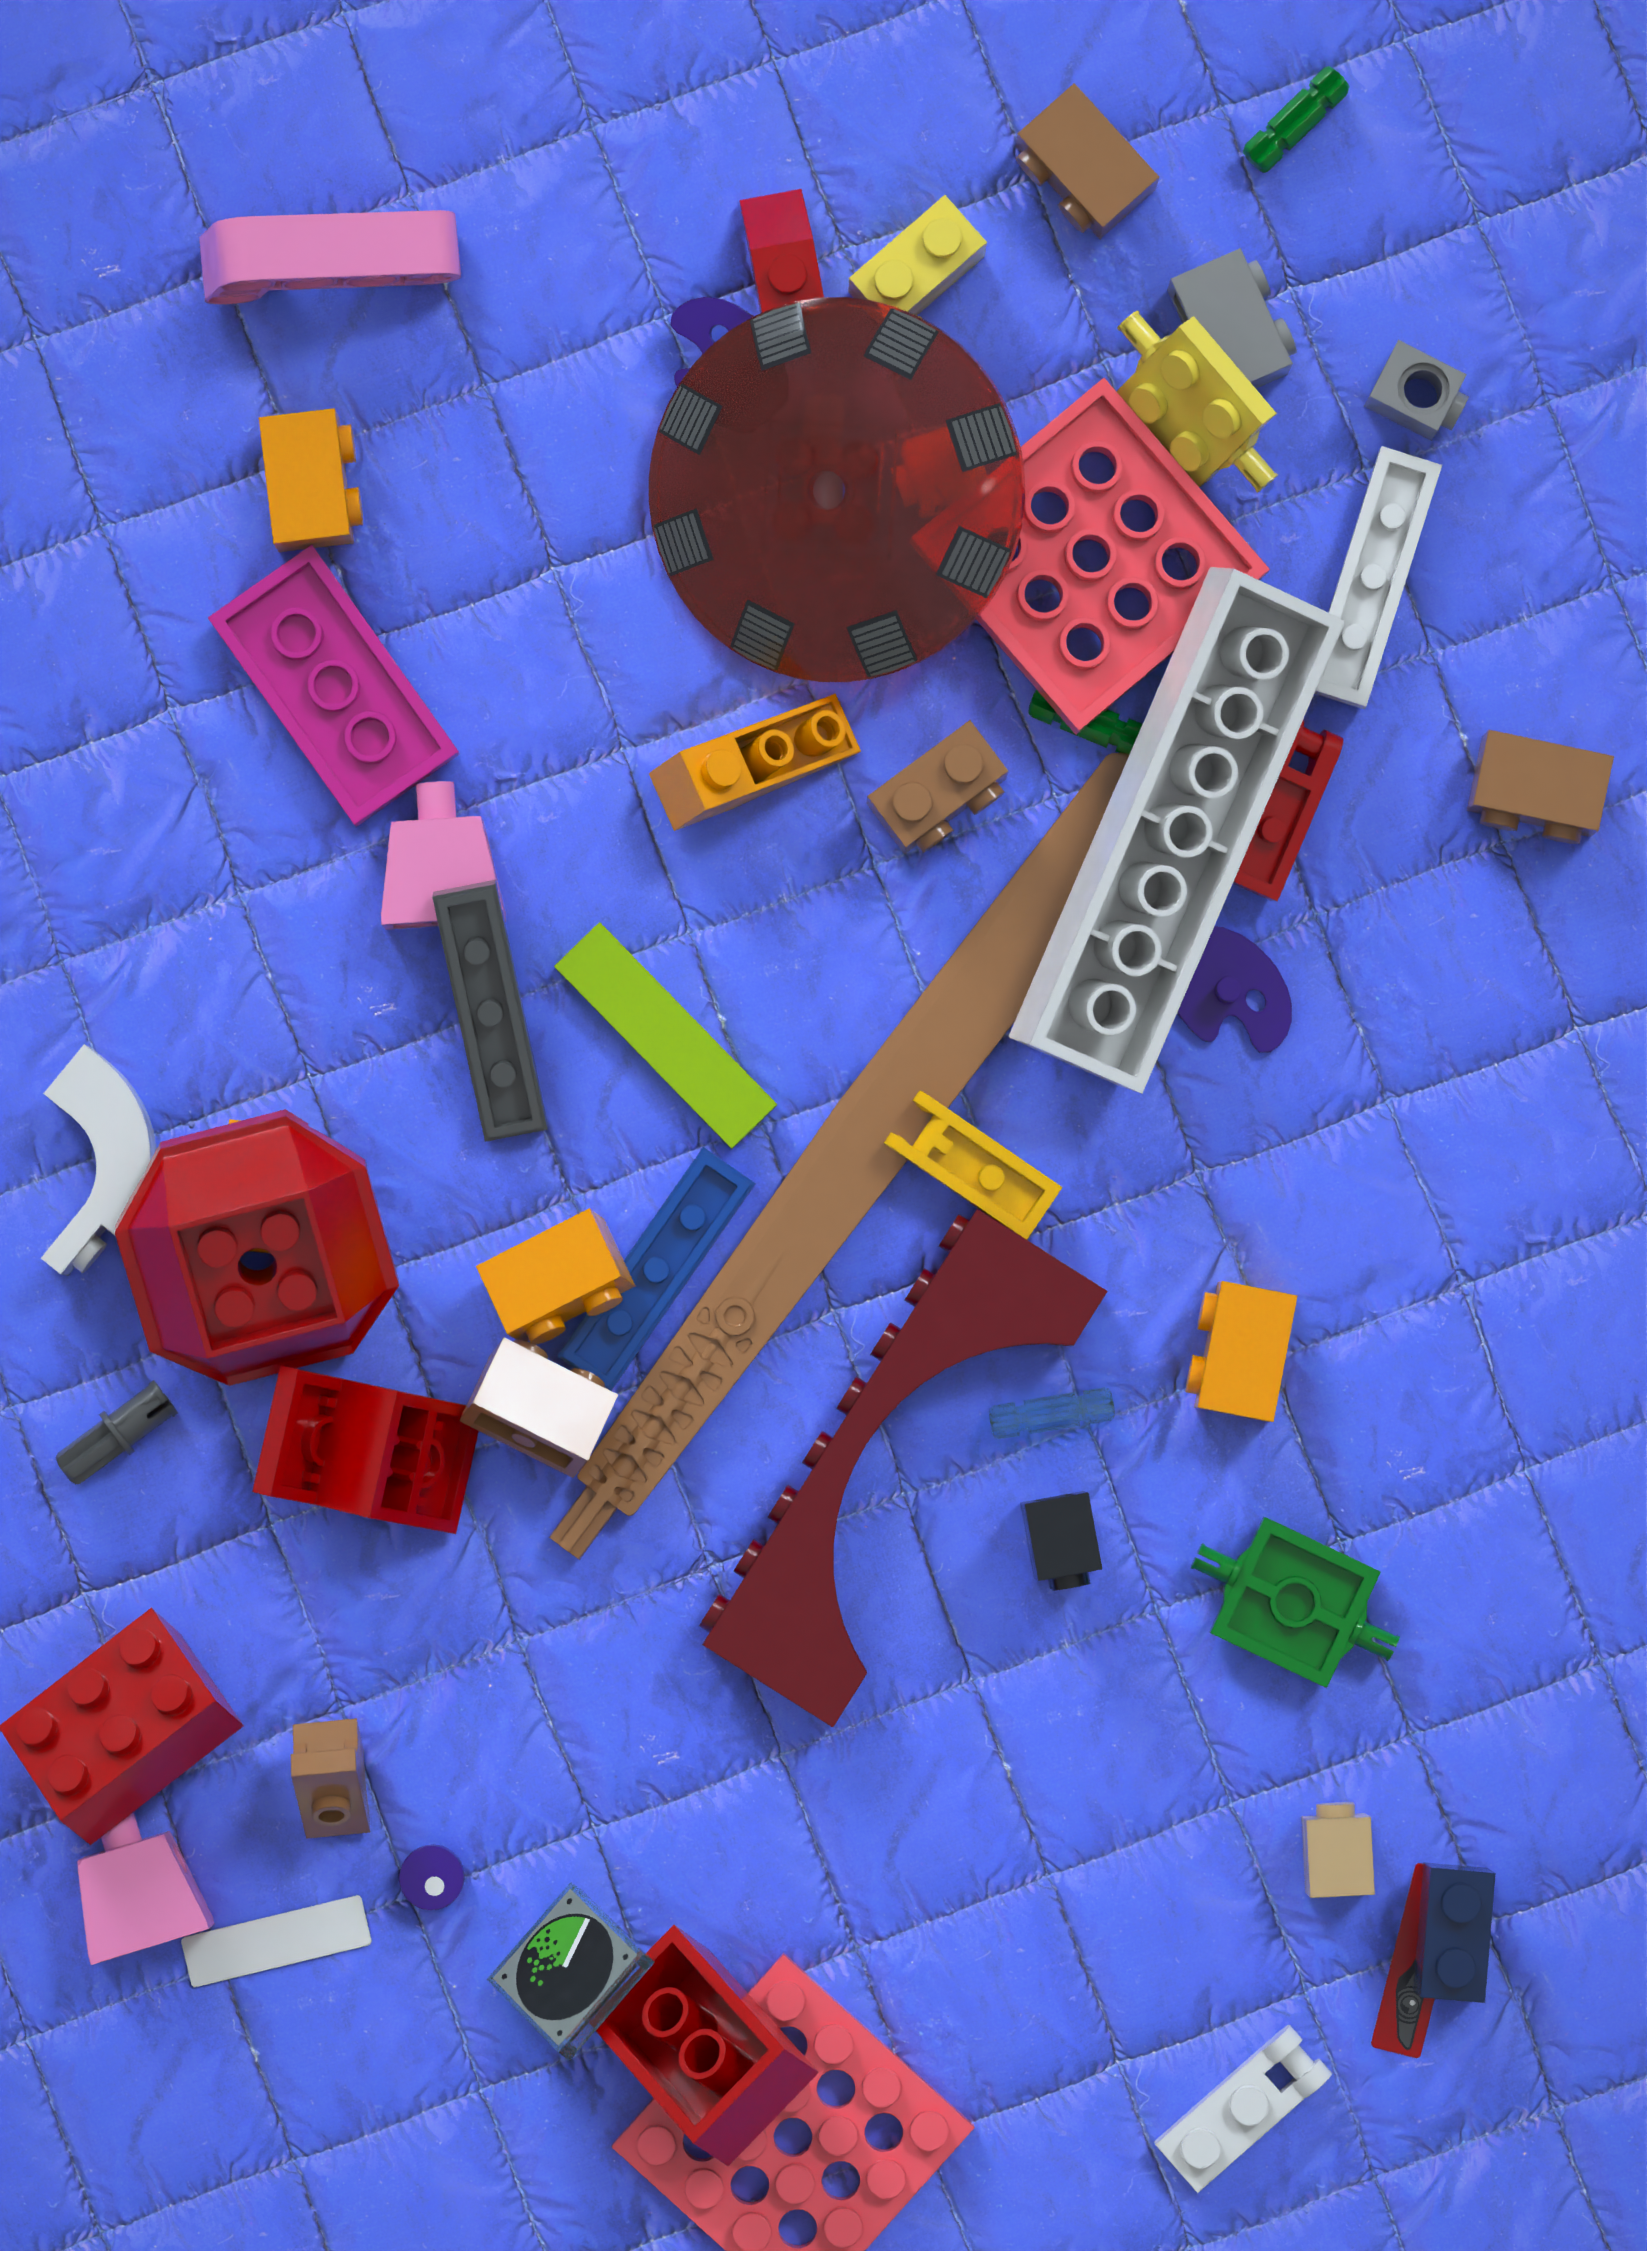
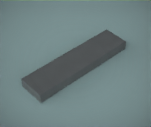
[432,880,548,1142]

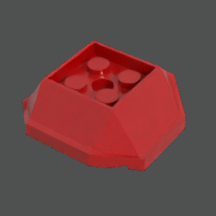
[115,1109,399,1386]

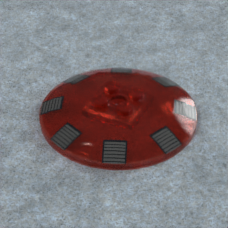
[649,297,1025,682]

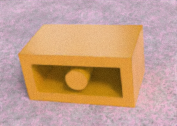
[259,408,363,552]
[476,1208,635,1345]
[1185,1281,1298,1422]

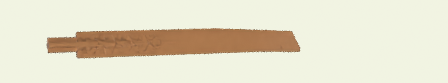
[549,753,1129,1560]

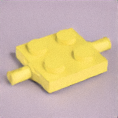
[1116,310,1278,493]

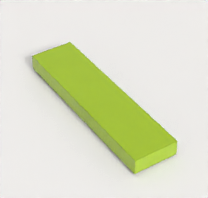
[554,922,778,1149]

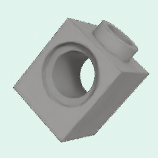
[1364,340,1469,441]

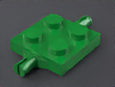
[1191,1517,1400,1688]

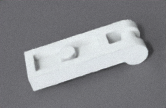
[1154,2025,1332,2193]

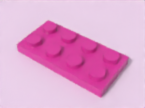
[208,545,460,827]

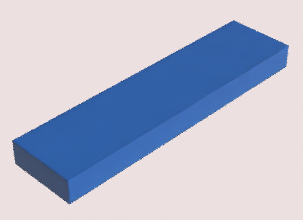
[557,1147,756,1391]

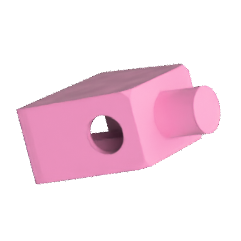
[381,781,506,930]
[77,1812,215,1965]

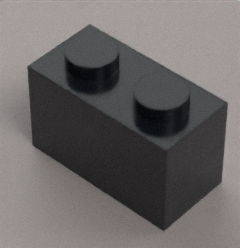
[1020,1491,1102,1591]

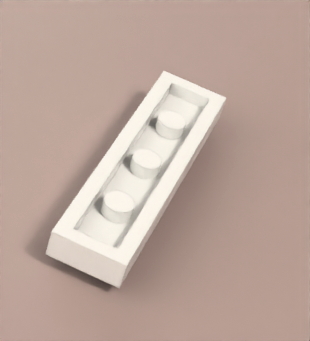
[1314,446,1442,709]

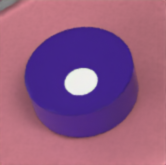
[399,1844,465,1910]

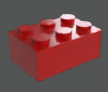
[0,1607,244,1845]
[584,1925,819,2166]

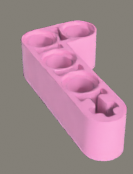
[199,210,461,305]

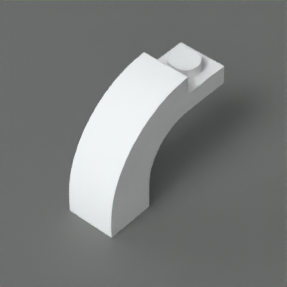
[41,1044,157,1276]

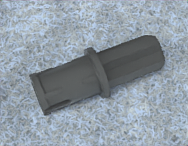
[55,1380,178,1484]

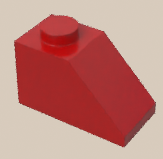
[739,189,825,318]

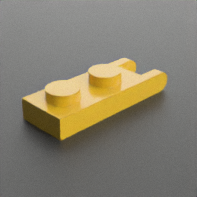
[884,1090,1063,1240]

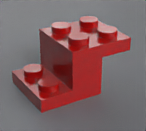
[252,1365,479,1534]

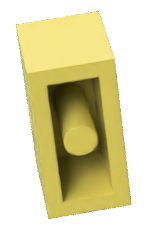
[848,195,987,327]

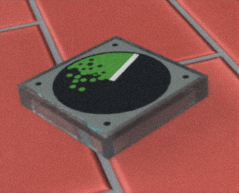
[487,1882,655,2060]

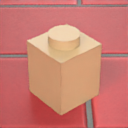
[1301,1802,1375,1898]

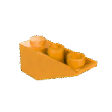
[648,694,861,831]

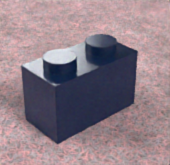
[1413,1862,1496,2003]

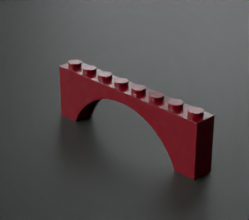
[699,1209,1108,1727]

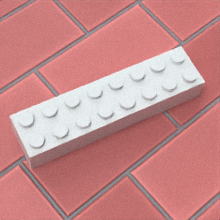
[1008,567,1345,1094]

